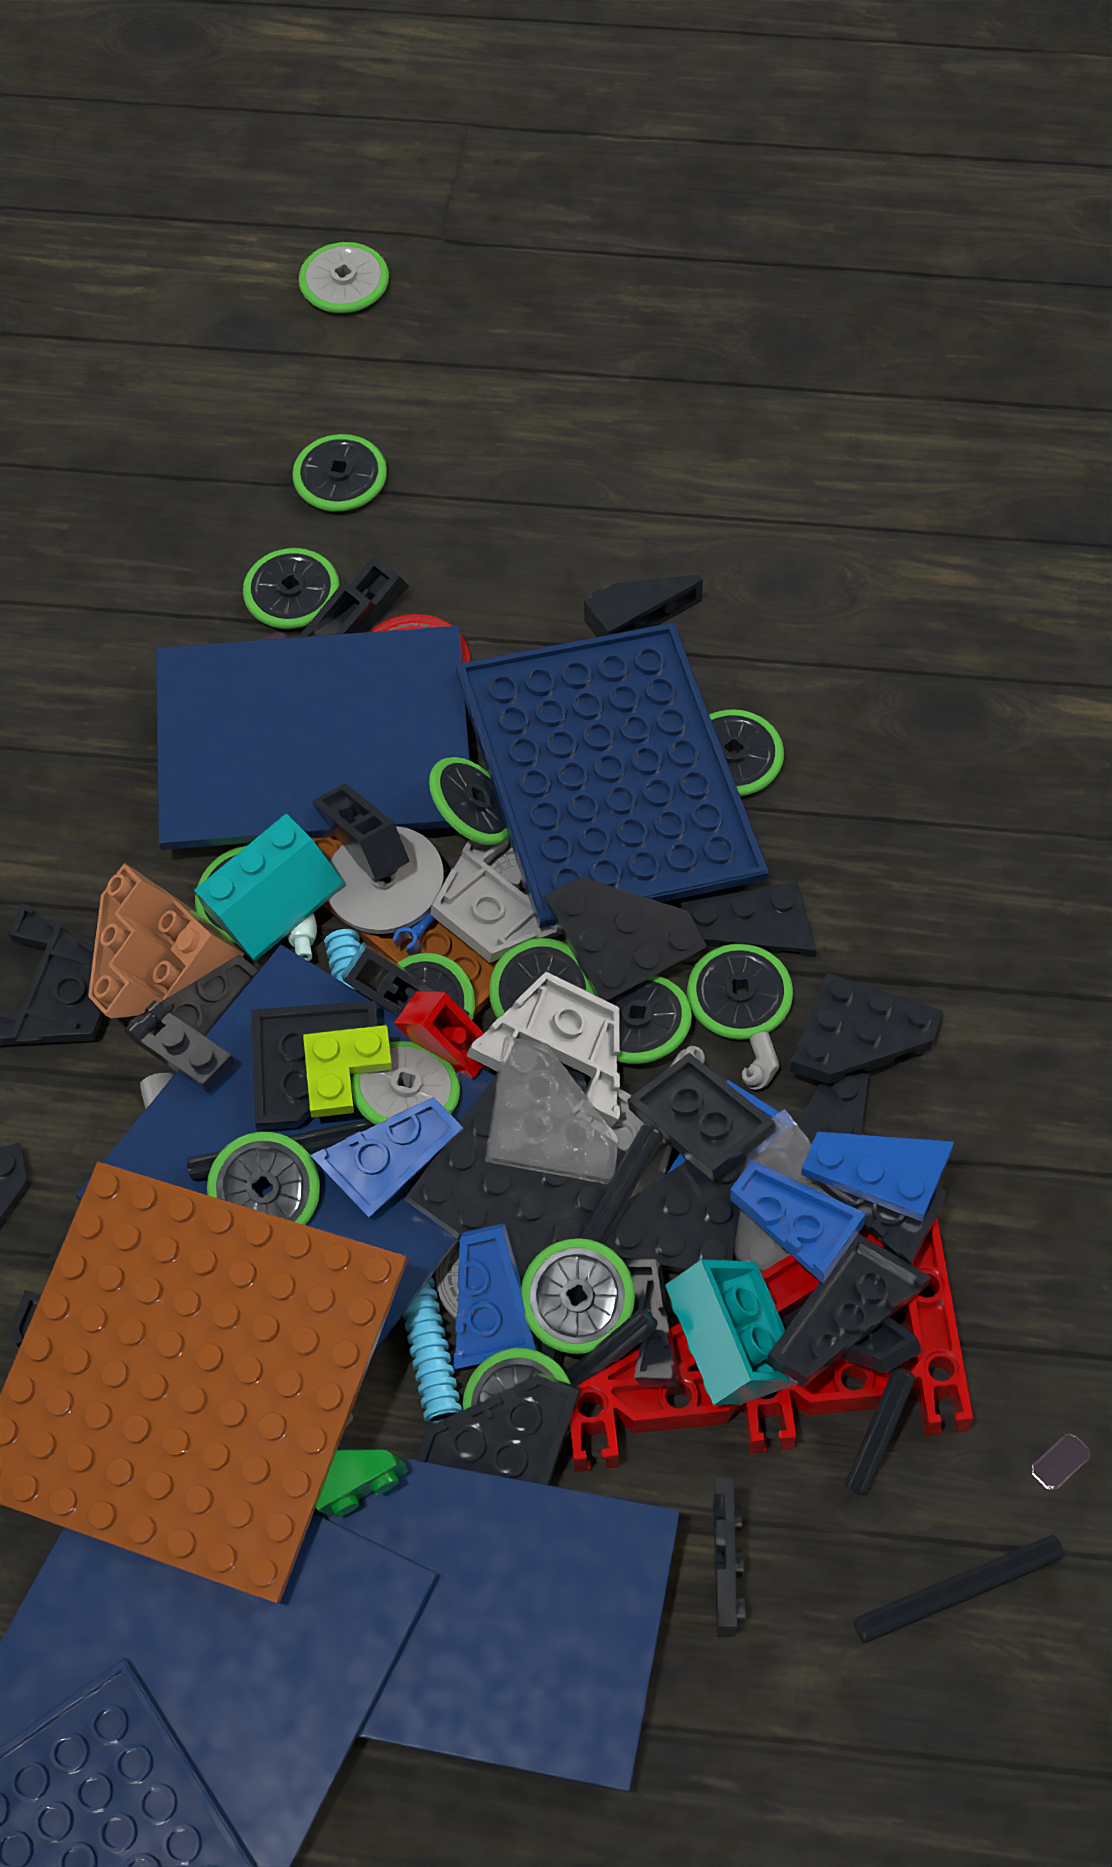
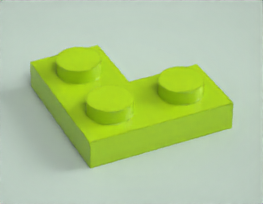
[303,1025,392,1118]

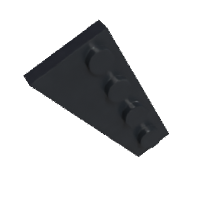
[766,1234,931,1387]

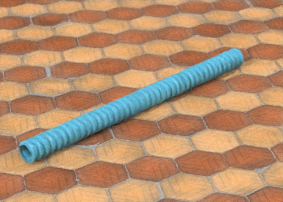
[324,929,462,1423]

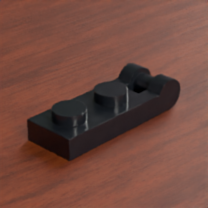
[125,1000,236,1093]

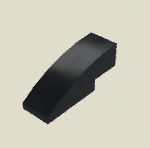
[298,555,410,638]

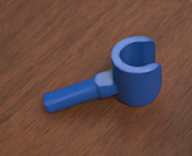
[393,911,435,955]

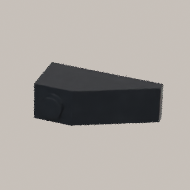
[584,575,703,637]
[312,783,410,881]
[341,942,470,1016]

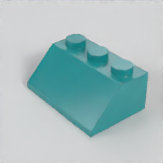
[194,813,345,962]
[665,1260,798,1405]

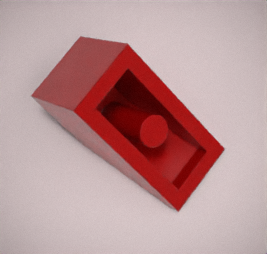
[394,991,484,1078]

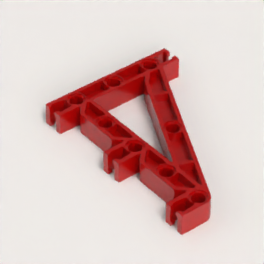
[570,1217,973,1472]

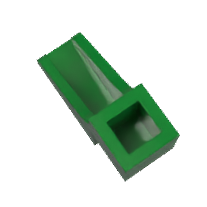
[316,1450,408,1517]

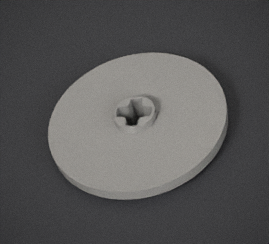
[329,826,444,934]

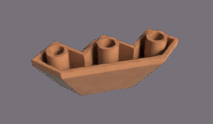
[88,863,245,1018]

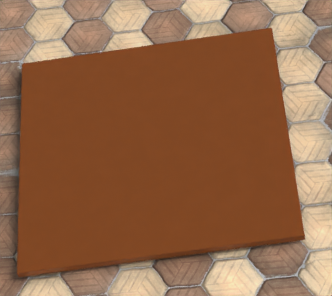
[0,1161,409,1604]

